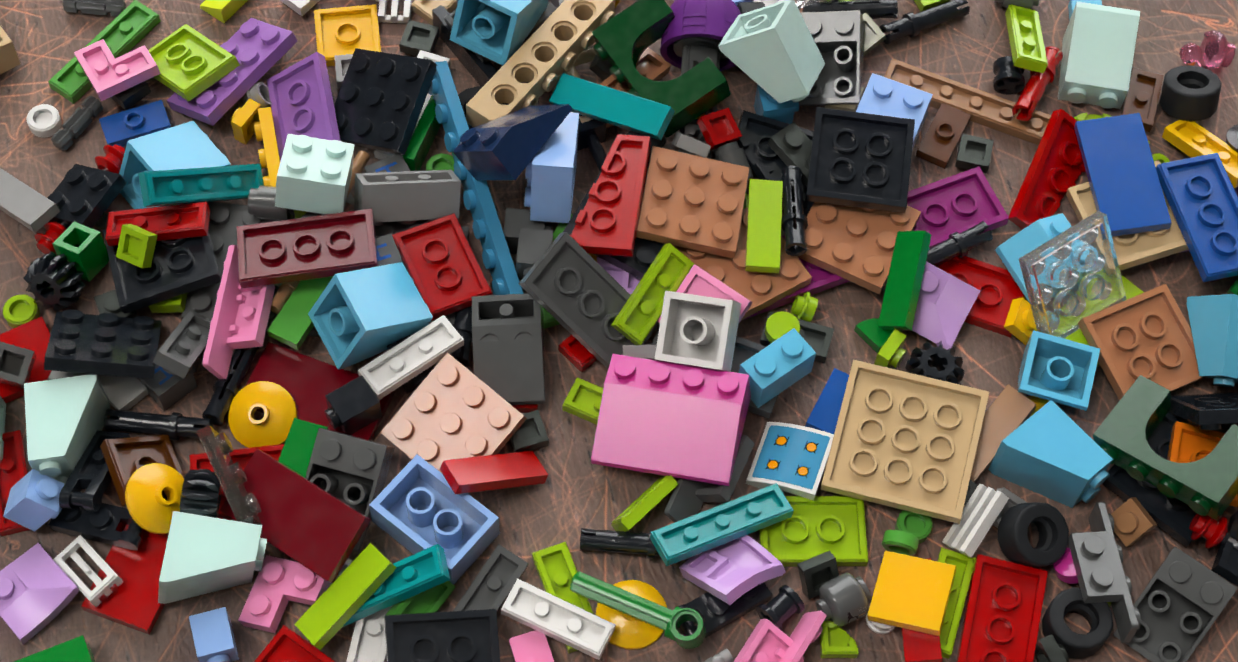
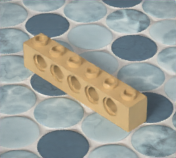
[466,0,616,127]

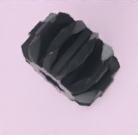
[24,252,86,311]
[905,341,964,384]
[179,469,223,518]

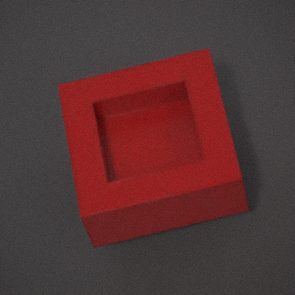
[697,107,742,150]

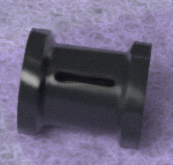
[756,585,805,630]

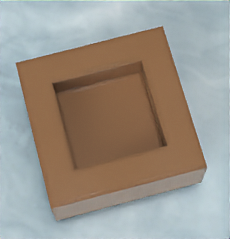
[1111,497,1157,547]

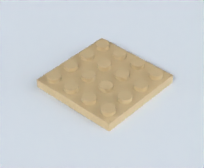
[821,359,989,524]

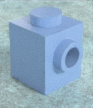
[3,469,64,532]
[189,607,239,662]

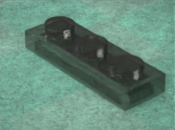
[196,425,262,525]

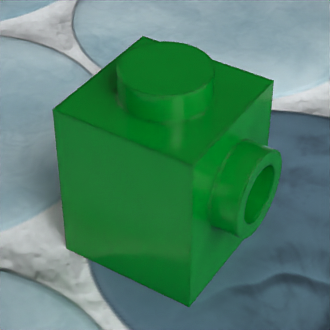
[52,221,109,282]

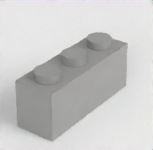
[354,170,461,226]

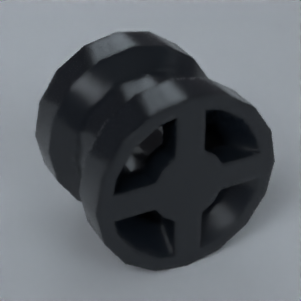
[993,56,1025,95]

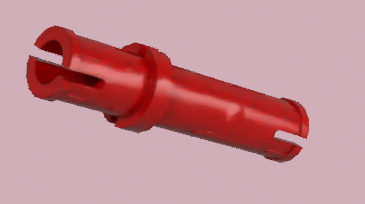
[1012,46,1063,121]

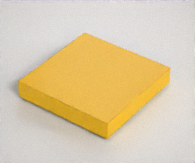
[314,4,381,67]
[867,551,956,636]

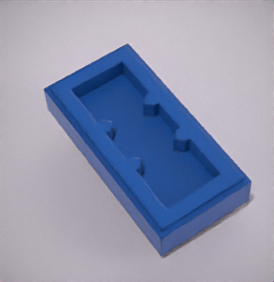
[99,100,171,147]

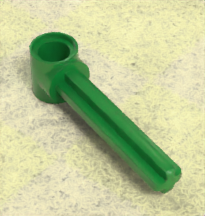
[570,571,706,649]

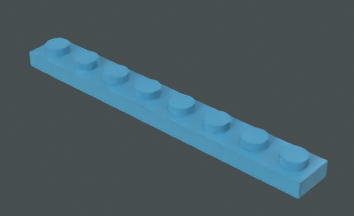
[428,61,524,295]

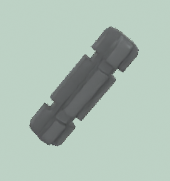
[63,0,126,16]
[51,96,103,151]

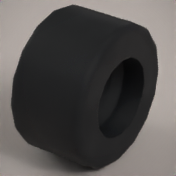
[1160,65,1222,121]
[998,502,1069,567]
[1042,587,1113,659]

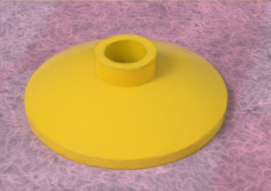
[228,381,297,448]
[125,463,184,534]
[596,580,667,650]

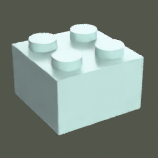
[275,134,355,215]

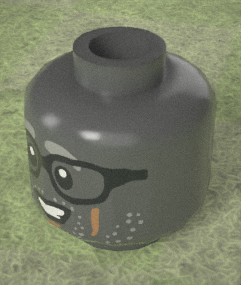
[815,573,872,627]

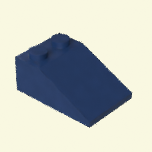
[453,104,573,180]

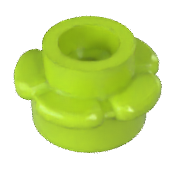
[790,292,818,322]

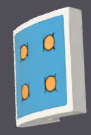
[745,422,834,501]

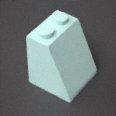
[718,0,825,103]
[1058,1,1140,109]
[24,374,110,485]
[158,511,267,604]

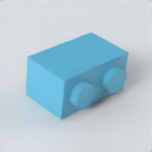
[739,328,816,408]

